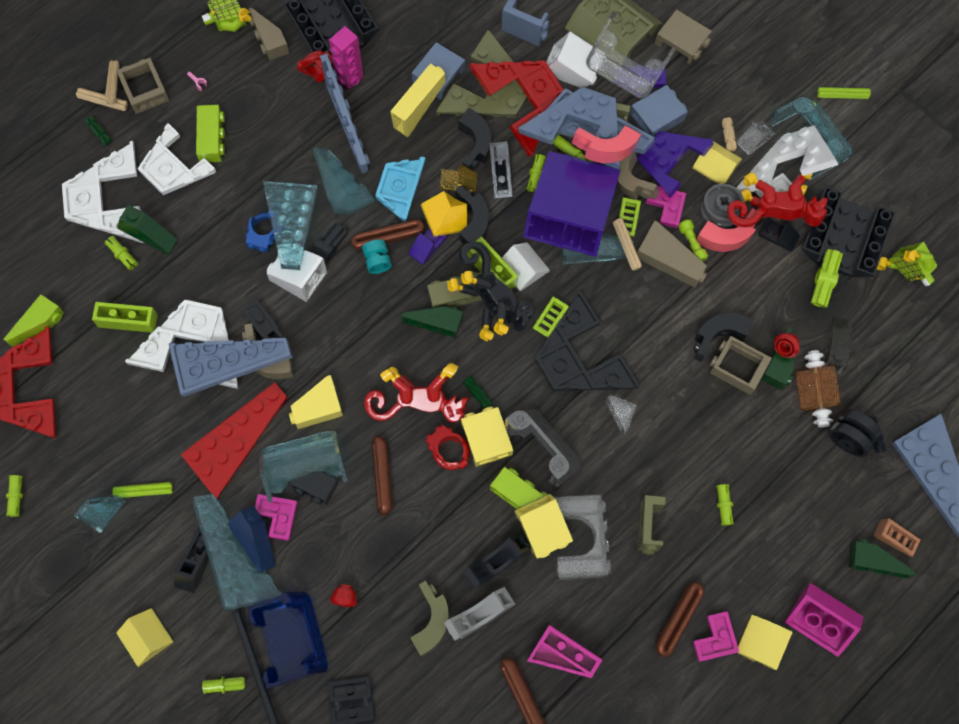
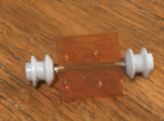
[796,350,841,427]

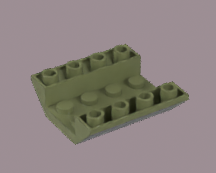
[565,0,663,70]

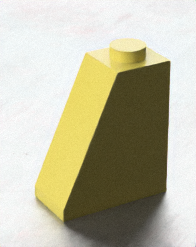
[289,375,343,429]

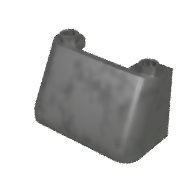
[505,409,581,490]

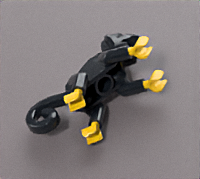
[447,242,534,341]

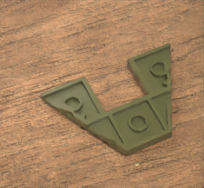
[436,30,528,118]

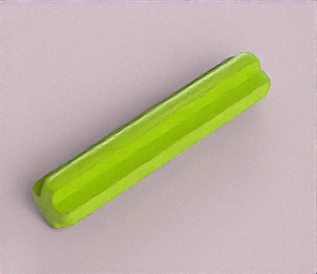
[817,87,871,99]
[113,482,173,498]

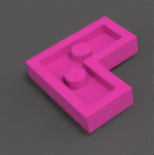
[646,186,686,228]
[255,494,298,541]
[693,611,739,662]

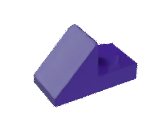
[409,228,447,265]

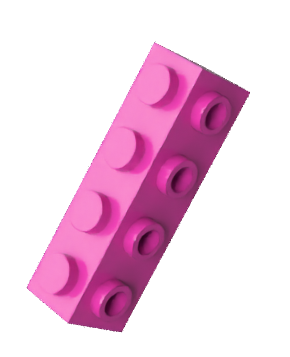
[329,26,364,90]

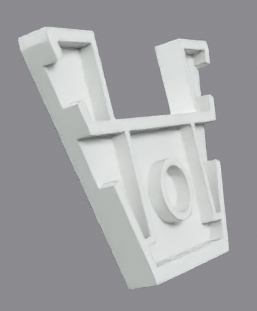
[138,123,216,195]

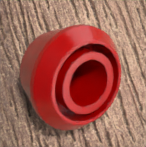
[774,333,800,358]
[330,584,358,607]

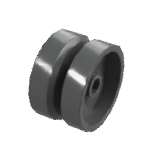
[699,183,744,229]

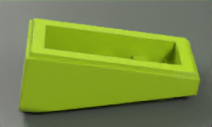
[616,198,641,237]
[533,296,569,338]

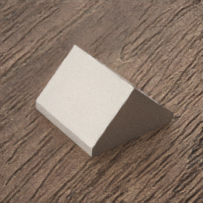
[502,242,550,291]

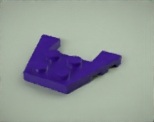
[637,131,714,198]

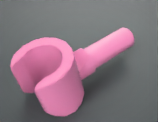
[187,72,207,91]

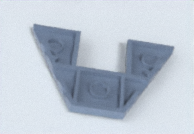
[519,87,620,169]

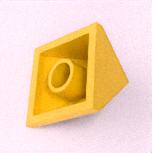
[421,191,467,237]

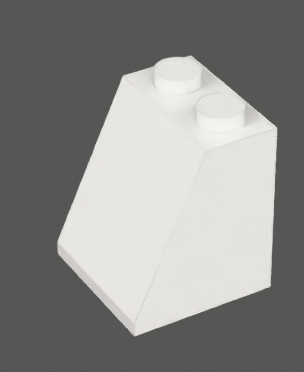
[546,32,604,88]
[267,244,327,302]

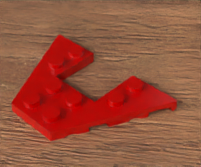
[469,60,564,157]
[0,326,56,438]

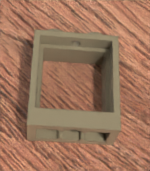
[117,58,169,114]
[710,336,772,395]

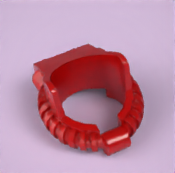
[297,50,334,83]
[426,425,470,470]

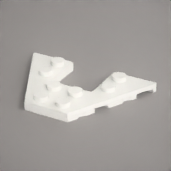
[736,126,838,192]
[62,141,144,243]
[125,300,238,389]

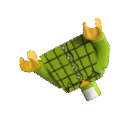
[201,0,251,32]
[877,242,937,286]

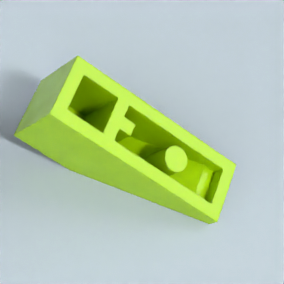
[4,294,64,347]

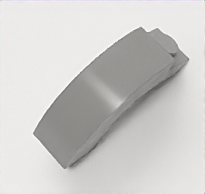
[444,587,515,641]

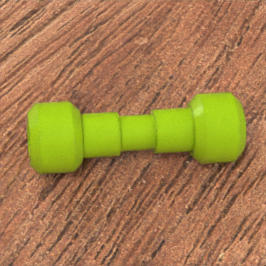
[678,219,708,262]

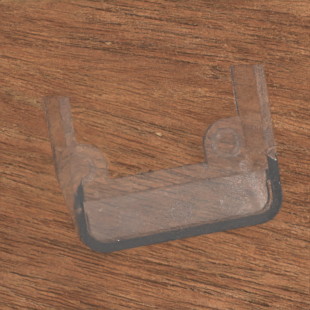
[586,12,676,98]

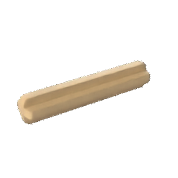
[105,60,120,104]
[76,88,128,111]
[613,218,642,270]

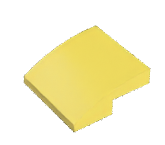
[738,615,792,670]

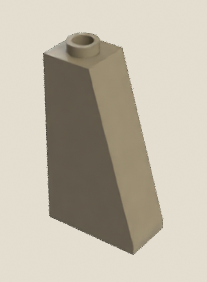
[637,221,707,288]

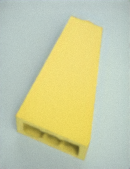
[390,63,446,137]

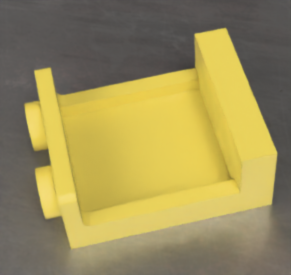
[461,407,513,467]
[514,494,573,559]

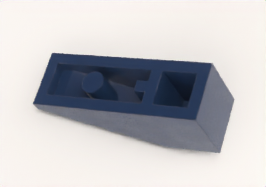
[228,506,276,573]

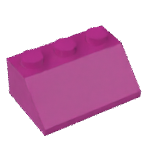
[785,583,863,657]

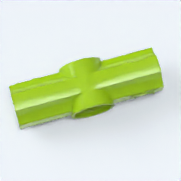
[810,249,843,308]

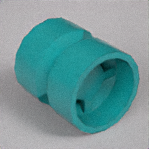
[362,239,392,274]

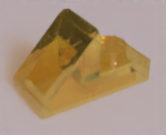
[440,165,478,192]

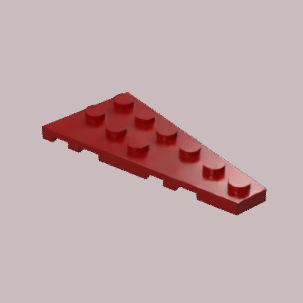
[181,382,288,500]

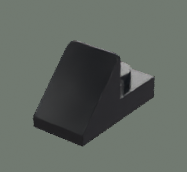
[759,218,800,252]

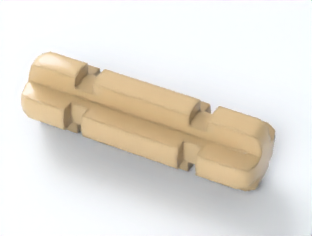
[722,117,737,152]

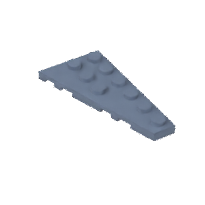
[320,54,370,174]
[168,338,293,397]

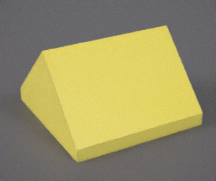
[693,141,742,184]
[116,608,174,667]

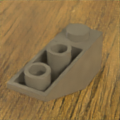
[249,8,289,61]

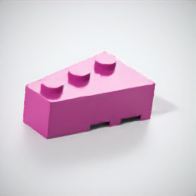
[527,624,602,678]

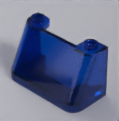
[247,592,328,689]

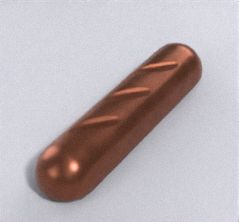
[350,219,425,251]
[372,436,393,516]
[655,582,704,657]
[499,658,546,724]

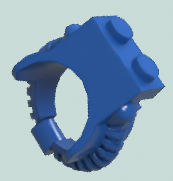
[245,211,283,253]

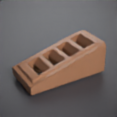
[873,518,921,557]

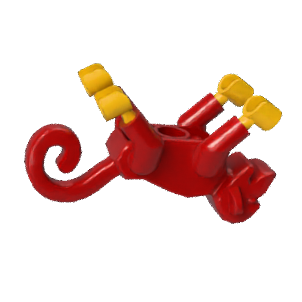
[727,173,828,228]
[364,363,469,423]

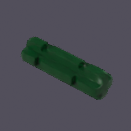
[85,116,112,146]
[463,376,493,409]

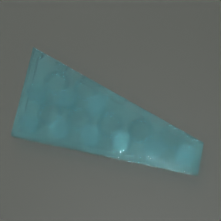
[263,181,318,270]
[192,494,284,611]

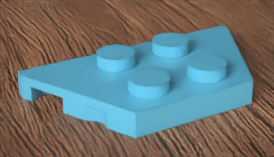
[376,157,426,222]

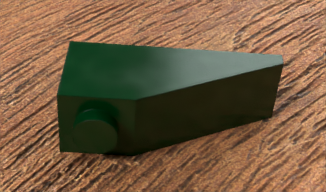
[117,204,177,255]
[402,306,463,338]
[761,326,794,390]
[848,539,915,579]

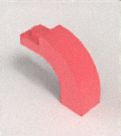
[572,126,641,163]
[697,208,757,252]

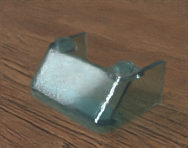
[770,97,853,180]
[259,431,348,503]

